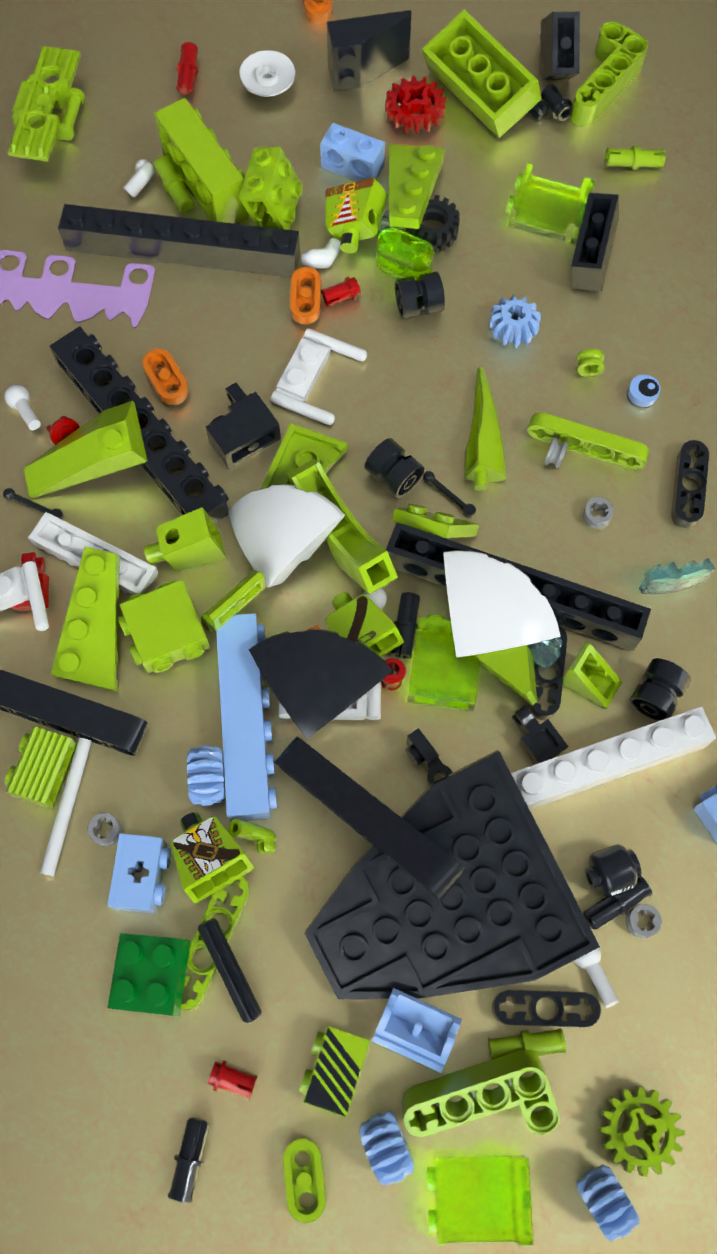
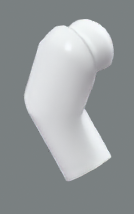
[123,159,155,198]
[301,238,341,269]

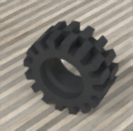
[406,195,460,253]

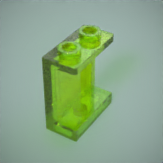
[506,163,595,245]
[407,615,480,712]
[426,1155,534,1246]

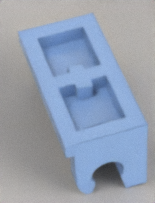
[372,988,462,1073]

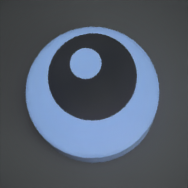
[627,375,661,407]

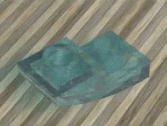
[638,558,716,594]

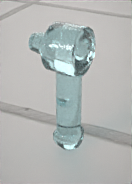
[527,637,563,669]

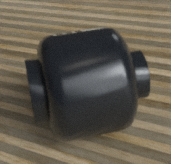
[585,844,642,897]

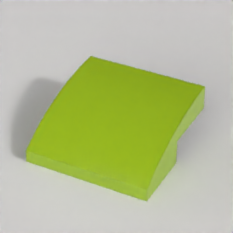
[201,570,266,632]

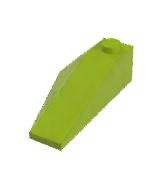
[24,401,147,499]

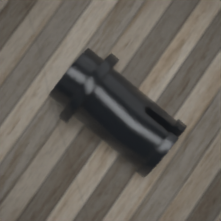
[541,84,573,121]

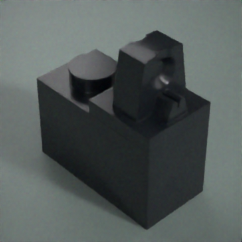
[540,12,580,80]
[206,382,281,469]

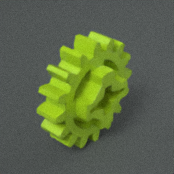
[598,1086,685,1177]

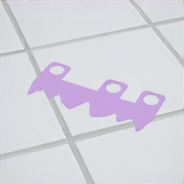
[0,250,155,328]

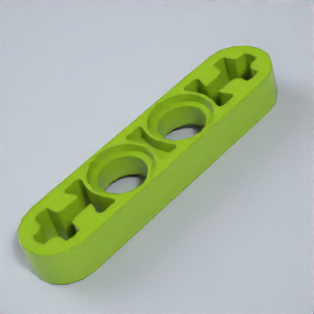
[527,412,649,469]
[181,876,250,1011]

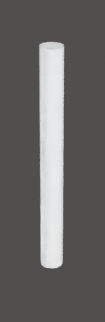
[40,738,92,877]

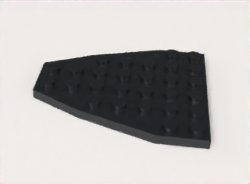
[305,750,600,999]

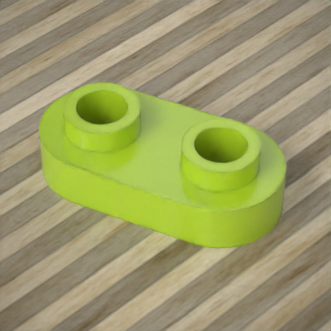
[283,1138,326,1223]

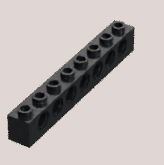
[49,326,229,524]
[386,522,651,651]

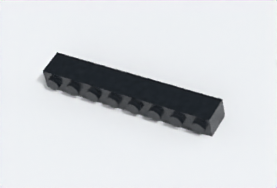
[58,204,300,277]

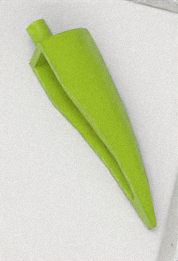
[465,366,506,491]

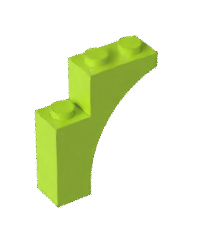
[287,459,398,594]

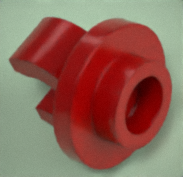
[46,416,80,445]

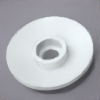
[239,50,295,97]

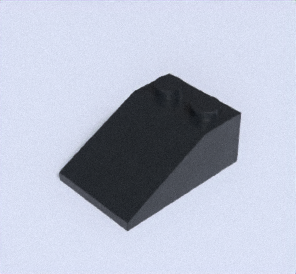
[327,10,412,91]

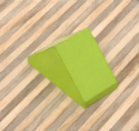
[563,642,622,709]
[475,645,537,706]

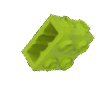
[239,146,302,230]
[118,580,210,673]

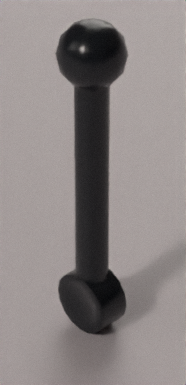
[423,471,476,518]
[3,488,64,520]

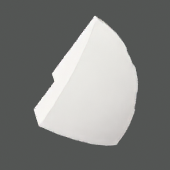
[228,484,345,588]
[443,550,560,657]

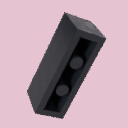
[571,193,619,291]

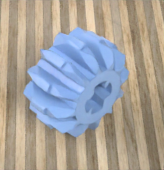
[489,294,541,348]
[187,746,225,806]
[359,1111,414,1186]
[577,1164,639,1241]

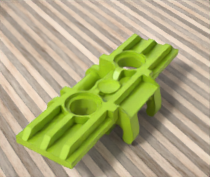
[8,46,85,161]

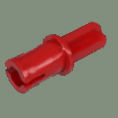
[176,42,198,96]

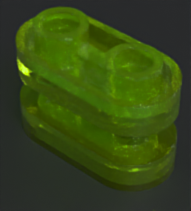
[377,228,434,280]

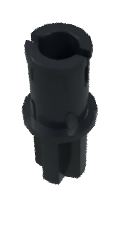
[391,592,420,659]
[583,876,653,930]
[168,1118,209,1203]

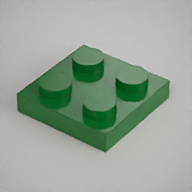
[107,933,191,1017]

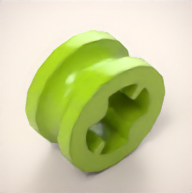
[576,349,605,377]

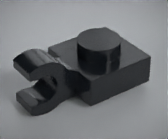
[512,705,569,764]
[405,728,453,787]

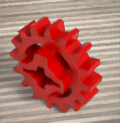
[385,76,446,134]

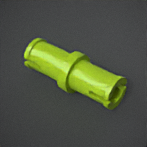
[604,146,666,170]
[154,155,195,213]
[488,1028,566,1060]

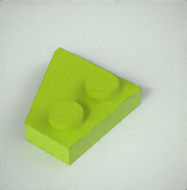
[392,503,479,538]

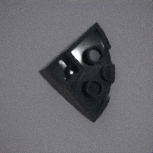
[248,629,393,739]

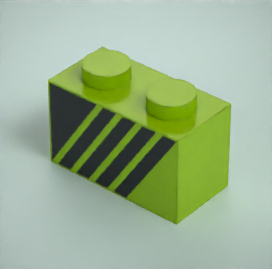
[299,1026,370,1118]

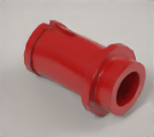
[321,277,361,308]
[381,658,406,691]
[207,1060,257,1100]

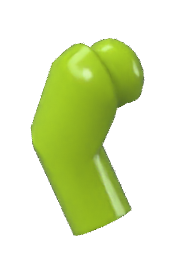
[228,819,277,854]

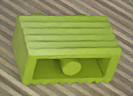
[5,726,77,809]

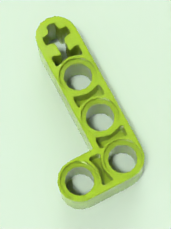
[571,21,648,127]
[401,1049,560,1137]

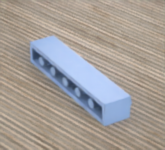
[216,613,277,822]

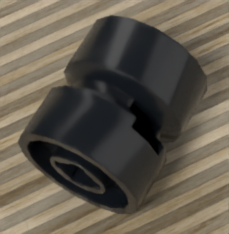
[394,271,445,319]
[364,438,425,498]
[629,658,691,721]

